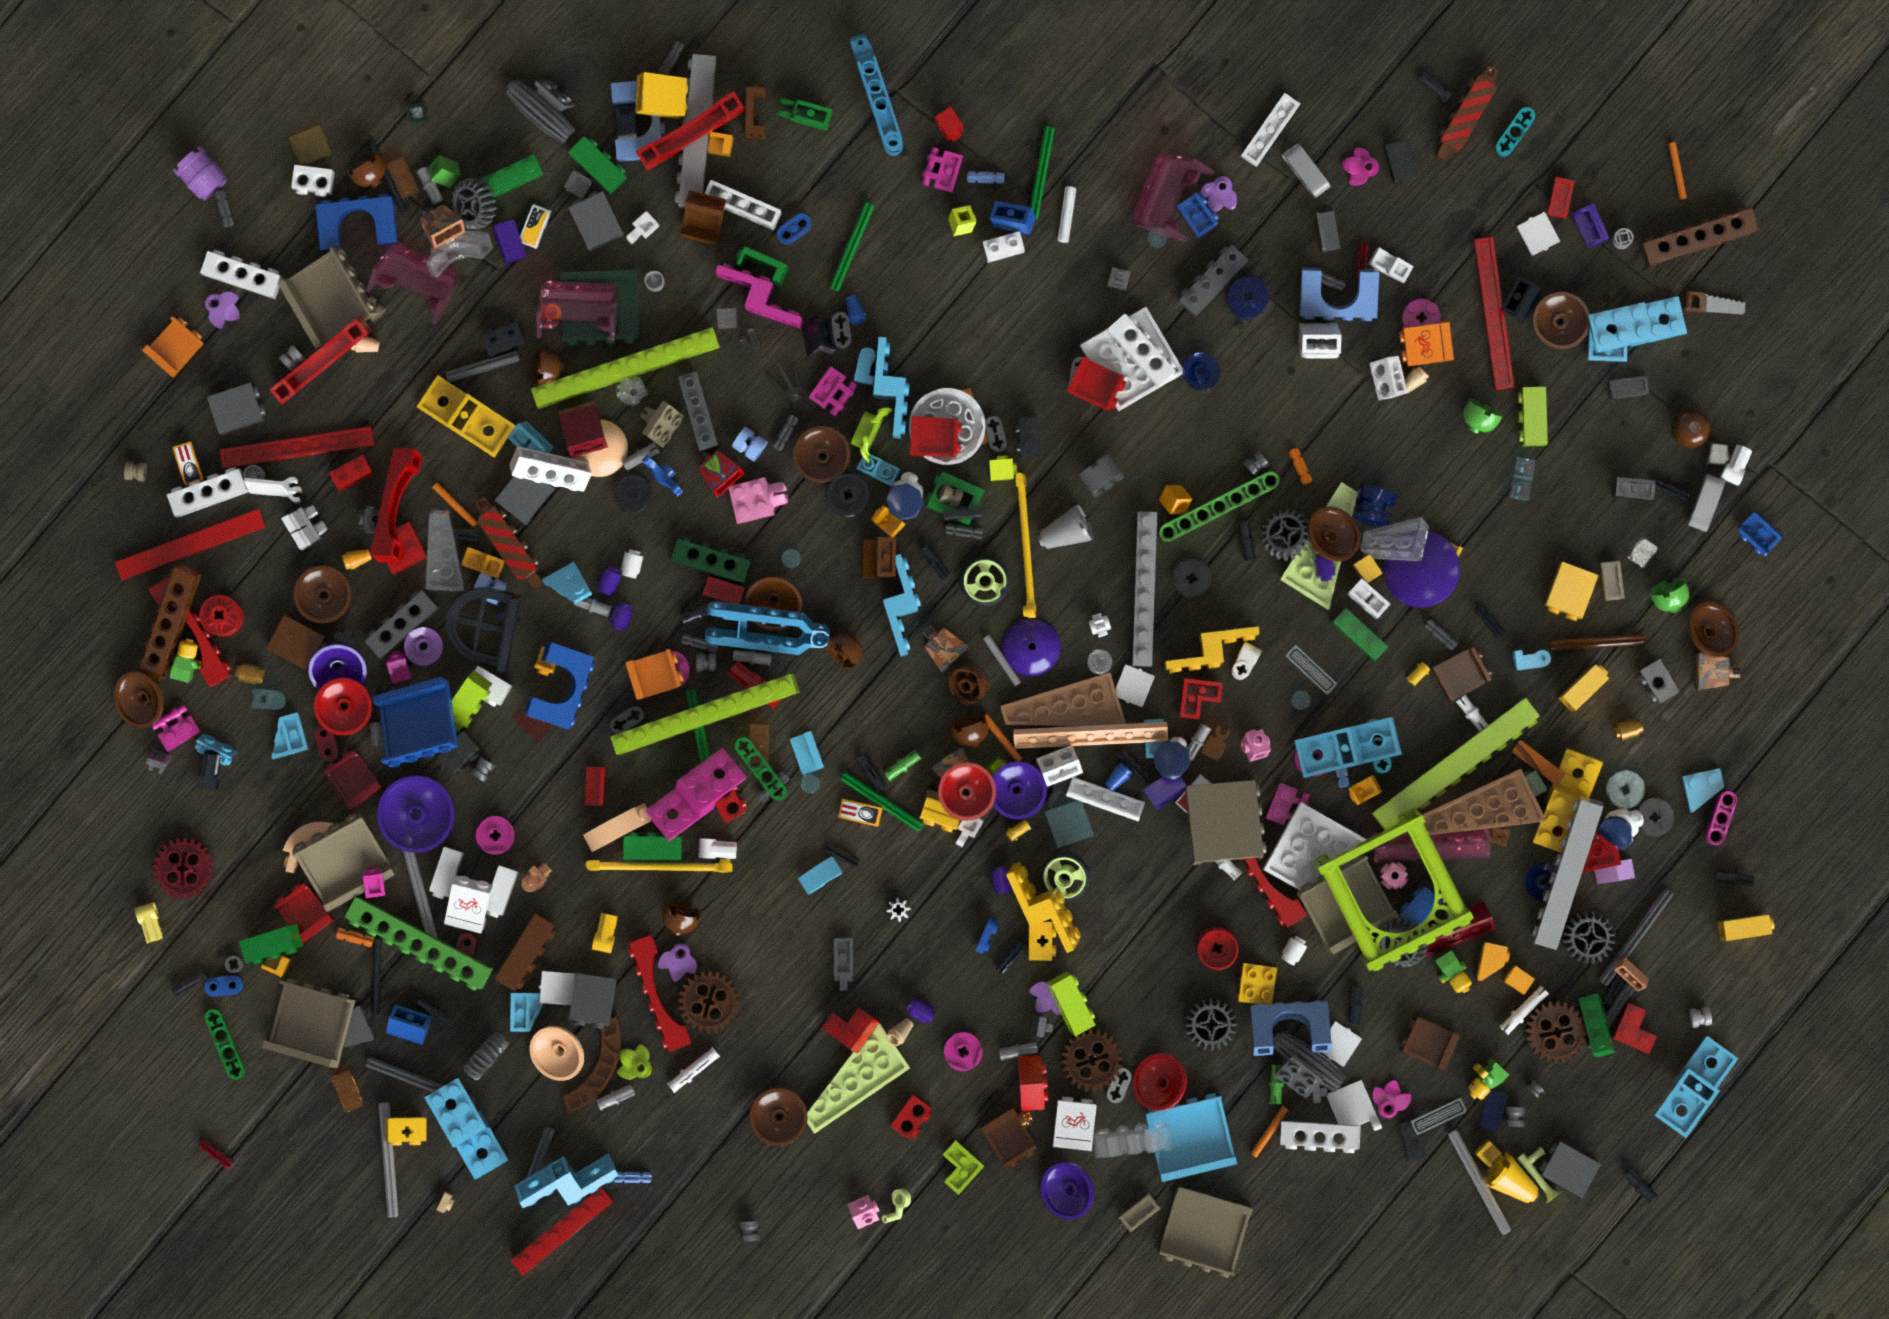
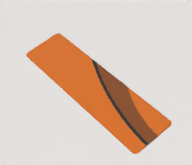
[1512,740,1565,786]

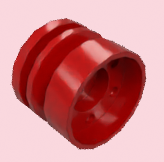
[199,595,245,637]
[1197,926,1239,970]

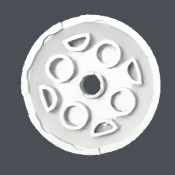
[909,388,985,465]

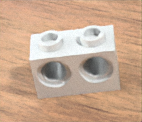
[291,165,335,197]
[983,231,1025,263]
[1370,356,1408,400]
[1347,579,1390,619]
[1037,745,1083,787]

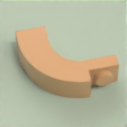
[583,803,652,852]
[283,822,334,873]

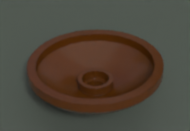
[1533,292,1590,349]
[793,426,851,483]
[1307,506,1360,562]
[294,566,352,623]
[745,576,802,630]
[1688,602,1739,658]
[114,671,164,728]
[750,1088,808,1146]

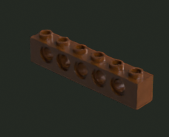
[1640,207,1759,267]
[138,565,202,682]

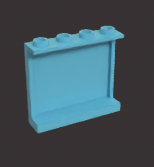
[1145,1093,1237,1182]

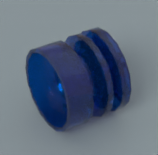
[1227,277,1268,320]
[1351,485,1398,527]

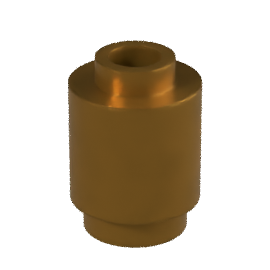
[236,663,265,685]
[1613,718,1643,741]

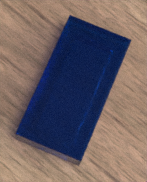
[1478,1089,1509,1132]

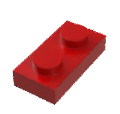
[1547,177,1575,219]
[703,576,745,604]

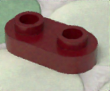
[314,725,339,762]
[453,933,477,971]

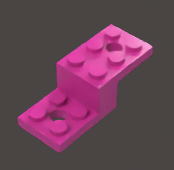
[716,263,803,329]
[645,748,746,841]

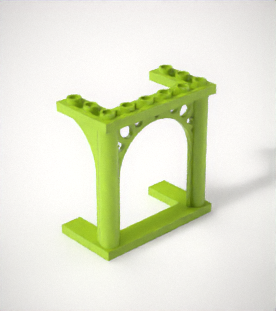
[1312,808,1474,971]

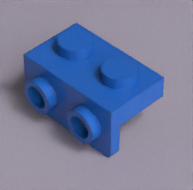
[1177,192,1218,238]
[1737,510,1783,556]

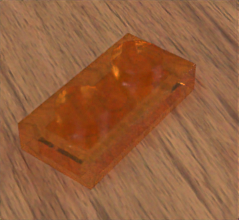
[386,156,420,199]
[749,724,769,763]
[331,1070,364,1113]

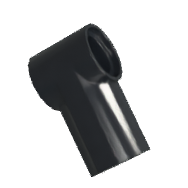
[197,750,221,790]

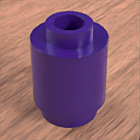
[1314,554,1335,581]
[597,566,622,596]
[608,602,633,632]
[991,866,1012,894]
[906,997,936,1024]

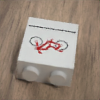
[444,876,493,933]
[1053,1097,1096,1151]

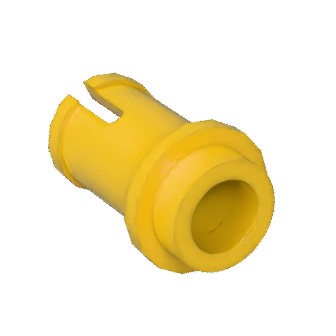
[1406,662,1431,686]
[1006,819,1031,841]

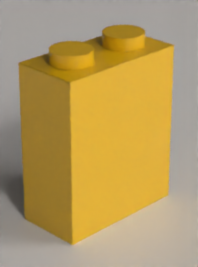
[635,72,689,119]
[1544,562,1598,621]
[1558,665,1609,712]
[1717,914,1774,941]

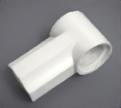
[1720,444,1752,486]
[698,839,737,859]

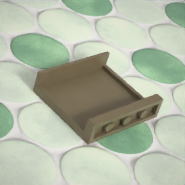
[278,247,377,349]
[1185,780,1266,865]
[292,812,395,912]
[1297,855,1399,954]
[262,978,355,1068]
[1159,1186,1253,1278]

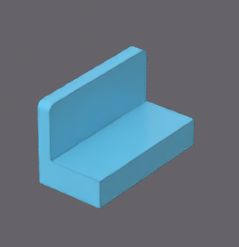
[790,731,824,775]

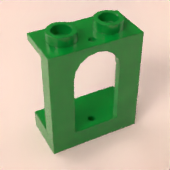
[735,247,788,287]
[925,471,985,526]

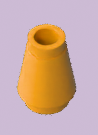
[342,549,372,570]

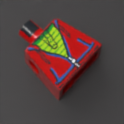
[698,450,745,497]

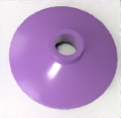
[404,627,443,666]

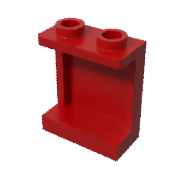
[1067,356,1127,412]
[910,416,962,458]
[274,883,334,943]

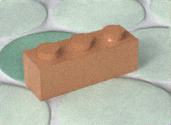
[1614,957,1649,992]

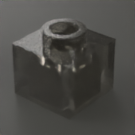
[1707,443,1730,466]

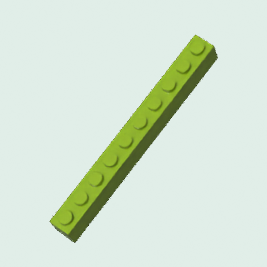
[531,327,720,409]
[611,674,800,755]
[1371,698,1540,831]

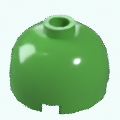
[1463,398,1502,434]
[1650,578,1689,613]

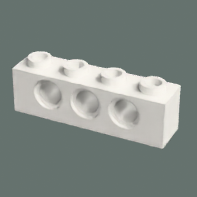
[705,180,782,230]
[200,250,283,299]
[1107,314,1176,388]
[510,446,592,492]
[167,467,249,518]
[1280,1121,1361,1153]

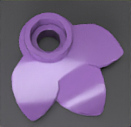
[1200,176,1237,212]
[205,292,240,329]
[658,943,697,982]
[1029,982,1060,1015]

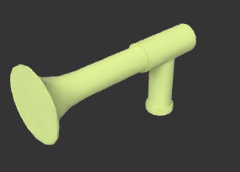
[1517,1147,1562,1204]

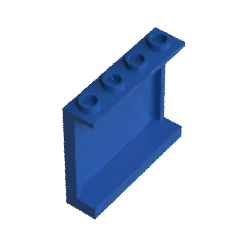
[373,677,458,767]

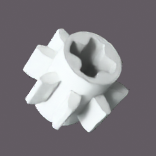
[1088,613,1111,637]
[887,898,911,922]

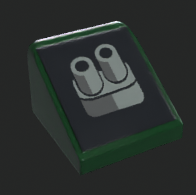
[406,102,430,125]

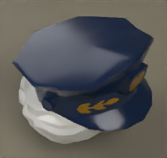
[886,472,923,520]
[1154,737,1190,780]
[1597,808,1644,850]

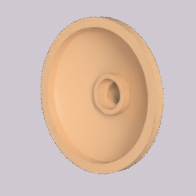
[573,420,628,477]
[530,1026,584,1081]

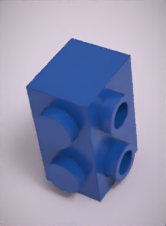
[990,201,1036,234]
[1399,886,1443,926]
[386,1004,432,1045]

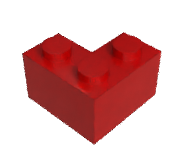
[386,522,429,575]
[1179,678,1223,720]
[1611,1003,1657,1054]
[822,1008,880,1054]
[1018,1055,1048,1111]

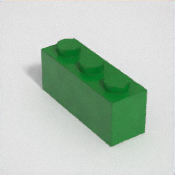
[568,136,626,194]
[482,154,544,198]
[1331,608,1388,662]
[623,833,682,860]
[239,924,303,965]
[1579,994,1615,1057]

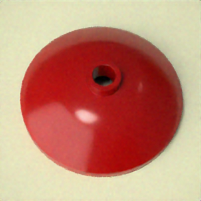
[314,678,372,735]
[938,763,996,821]
[1133,1053,1187,1111]

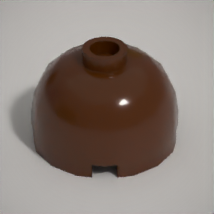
[347,152,386,188]
[532,349,564,387]
[1672,410,1711,448]
[825,632,863,670]
[949,664,988,704]
[949,714,989,748]
[662,900,702,935]

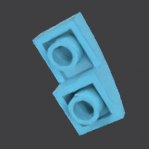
[856,454,901,487]
[798,856,842,895]

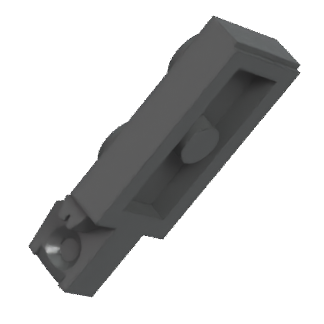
[834,938,853,991]

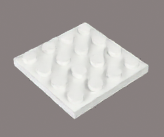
[1080,307,1185,412]
[1263,802,1366,890]

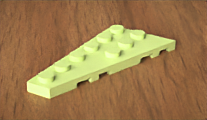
[1280,482,1358,610]
[807,1020,910,1134]

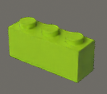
[1518,387,1548,446]
[452,670,493,732]
[1046,972,1095,1036]

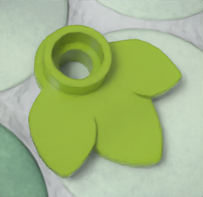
[617,1044,652,1080]

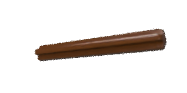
[1550,634,1645,651]

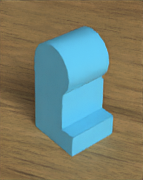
[854,348,876,386]
[1512,650,1551,671]

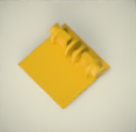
[1237,963,1277,1005]

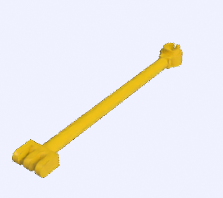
[1015,473,1037,618]
[586,859,732,872]

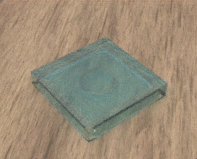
[1045,800,1094,848]

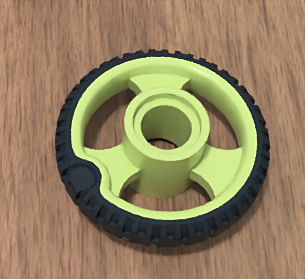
[960,557,1010,606]
[1041,852,1090,901]

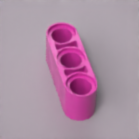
[1705,791,1737,845]

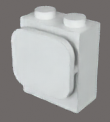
[1298,323,1341,358]

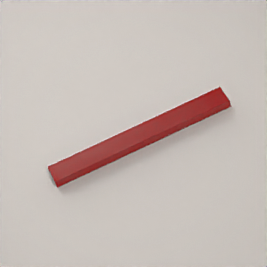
[1473,237,1515,391]
[220,426,375,469]
[115,509,266,581]

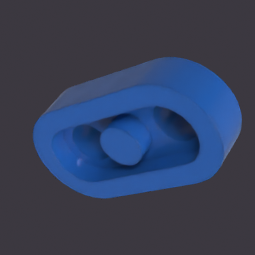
[777,213,812,245]
[975,916,999,954]
[204,975,244,997]

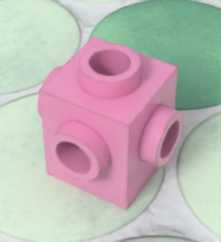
[1241,729,1271,762]
[1379,862,1408,890]
[847,1195,880,1229]

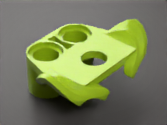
[851,408,893,463]

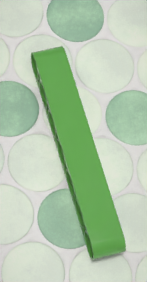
[1159,472,1279,542]

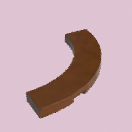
[562,1016,621,1114]

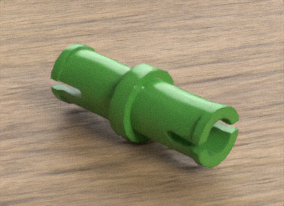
[883,749,921,781]
[1269,1065,1284,1104]

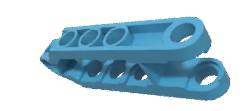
[850,33,903,156]
[705,602,831,655]

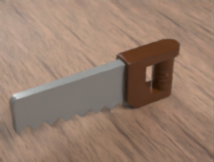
[1683,291,1745,314]

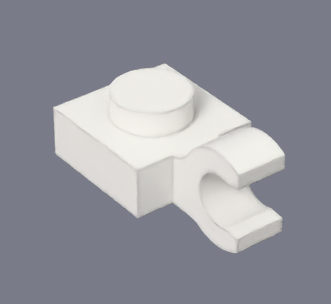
[626,211,659,244]
[956,818,983,847]

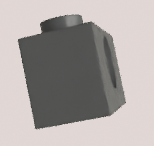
[1638,659,1680,704]

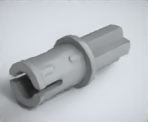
[416,167,443,205]
[622,442,660,470]
[574,598,612,617]
[733,650,772,665]
[1187,723,1212,761]
[999,1042,1038,1061]
[596,1085,635,1111]

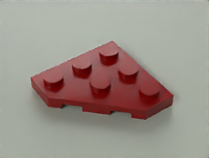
[1554,826,1622,873]

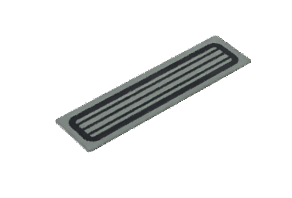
[1286,645,1337,695]
[1411,1098,1467,1135]

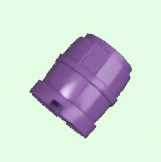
[173,146,227,200]

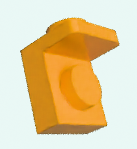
[534,646,556,676]

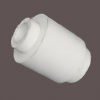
[620,549,643,578]
[1281,936,1307,966]

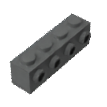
[1179,245,1248,317]

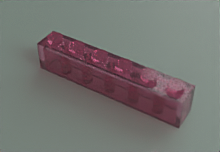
[1373,829,1491,862]

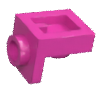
[386,651,411,683]
[362,866,385,898]

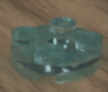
[1605,770,1645,809]

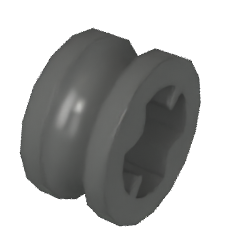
[225,956,244,973]
[1526,1080,1545,1098]

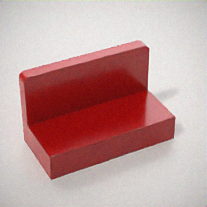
[585,767,606,806]

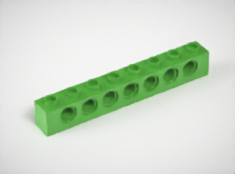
[345,897,493,991]

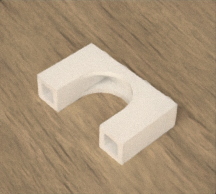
[429,847,518,918]

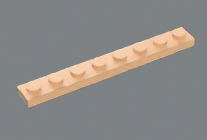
[1013,722,1168,749]

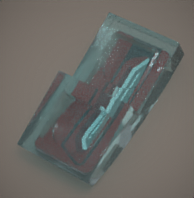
[1509,457,1536,501]

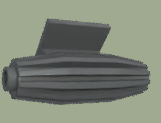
[506,79,576,144]
[1273,1031,1346,1098]

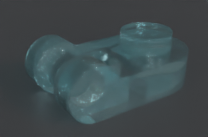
[251,689,286,710]

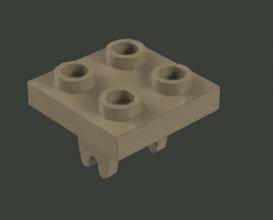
[640,401,684,448]

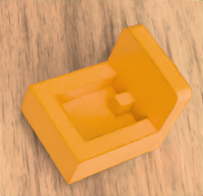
[871,505,905,538]
[1348,775,1382,805]

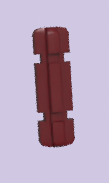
[1355,243,1369,280]
[199,1140,234,1169]

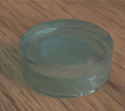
[1148,228,1167,248]
[782,549,801,568]
[1291,691,1311,710]
[801,774,820,793]

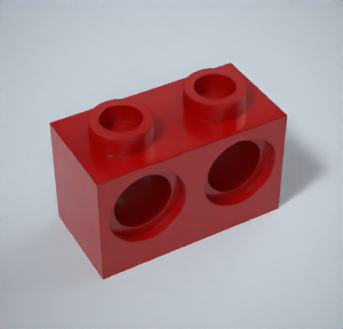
[935,106,964,142]
[329,455,375,491]
[715,786,747,823]
[890,1094,932,1139]

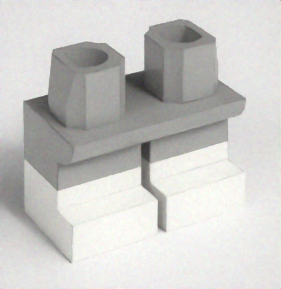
[281,505,328,551]

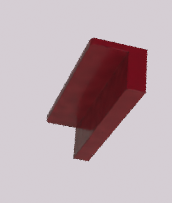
[1422,902,1496,957]

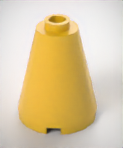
[1484,1153,1539,1203]

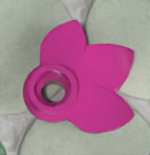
[1341,148,1379,186]
[1372,1080,1411,1118]

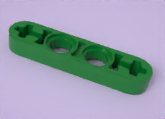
[735,737,787,801]
[205,1009,245,1080]

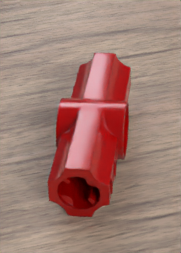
[728,661,781,708]

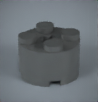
[1079,454,1125,498]

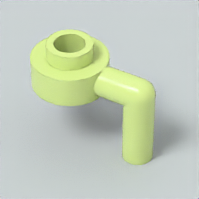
[882,1188,911,1223]

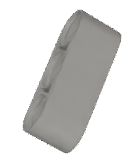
[1282,143,1331,198]
[1688,474,1725,532]

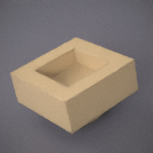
[437,1191,455,1213]

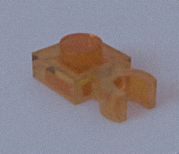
[1201,725,1230,762]

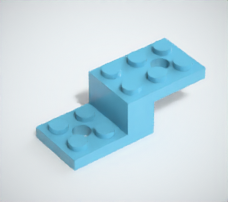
[1588,296,1687,353]
[873,337,910,439]
[883,554,921,657]
[1295,717,1402,778]
[1654,1036,1739,1138]
[424,1078,509,1180]
[514,1153,618,1208]

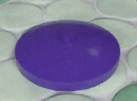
[1383,530,1460,608]
[377,776,455,853]

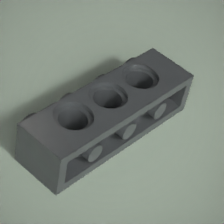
[678,371,719,452]
[365,591,439,659]

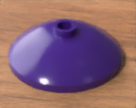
[1003,619,1060,676]
[308,643,367,690]
[992,762,1047,819]
[1041,1162,1094,1220]

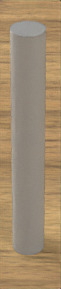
[983,635,1021,686]

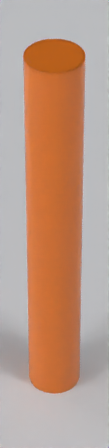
[1668,142,1687,200]
[432,482,478,528]
[985,714,1023,762]
[1250,1106,1289,1158]

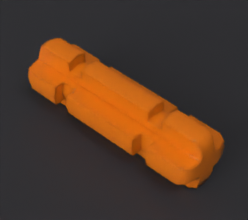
[1289,448,1312,485]
[336,928,374,947]

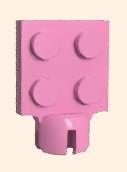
[729,477,788,524]

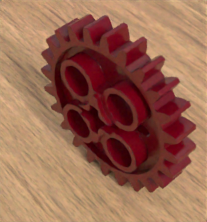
[152,837,216,900]

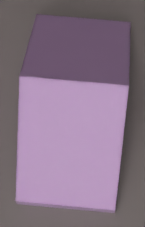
[1594,859,1635,884]

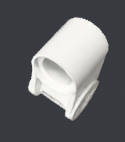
[1232,642,1262,680]

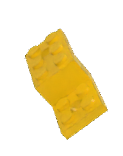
[417,375,516,458]
[1164,626,1259,673]
[1533,748,1603,853]
[1006,862,1081,953]

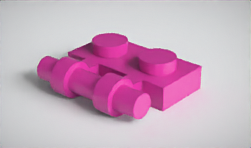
[921,147,963,193]
[809,366,857,416]
[151,704,201,752]
[1266,783,1310,825]

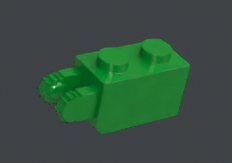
[776,98,832,131]

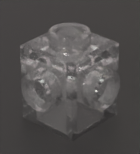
[616,376,649,406]

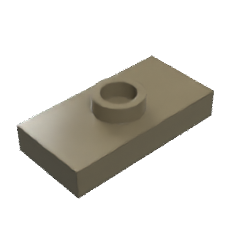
[1600,561,1625,601]
[1119,1193,1161,1232]

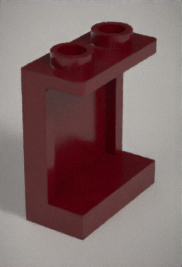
[558,401,608,458]
[323,750,383,810]

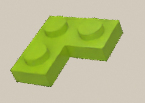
[943,1140,984,1195]

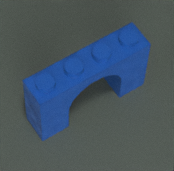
[316,194,399,253]
[523,641,595,730]

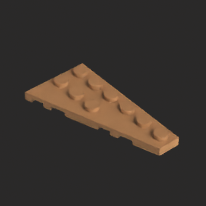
[1000,672,1126,726]
[1422,769,1546,835]

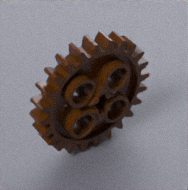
[678,970,741,1033]
[1525,1001,1588,1063]
[1061,1029,1124,1092]

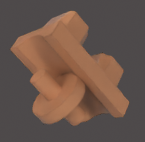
[521,863,552,892]

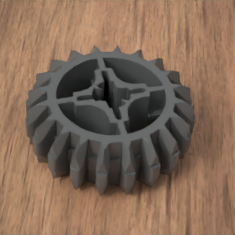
[450,178,497,230]
[1261,509,1311,561]
[1563,912,1615,964]
[1377,917,1428,968]
[1185,999,1237,1051]
[464,1032,509,1080]

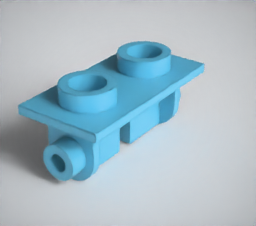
[195,734,237,766]

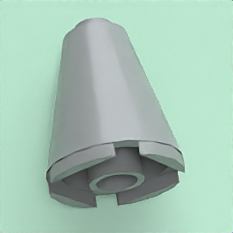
[1038,505,1094,549]

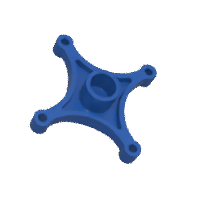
[642,455,683,497]

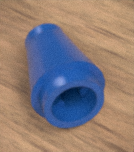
[845,295,867,325]
[1105,762,1132,791]

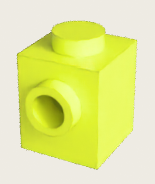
[948,205,976,236]
[989,456,1017,481]

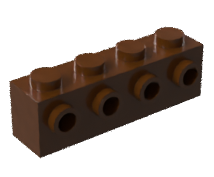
[495,913,557,991]

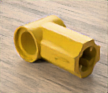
[592,913,618,953]

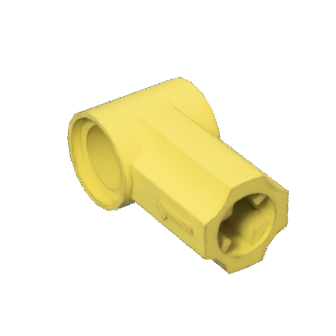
[135,902,163,943]

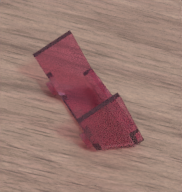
[1131,154,1214,241]
[366,243,461,325]
[537,281,618,342]

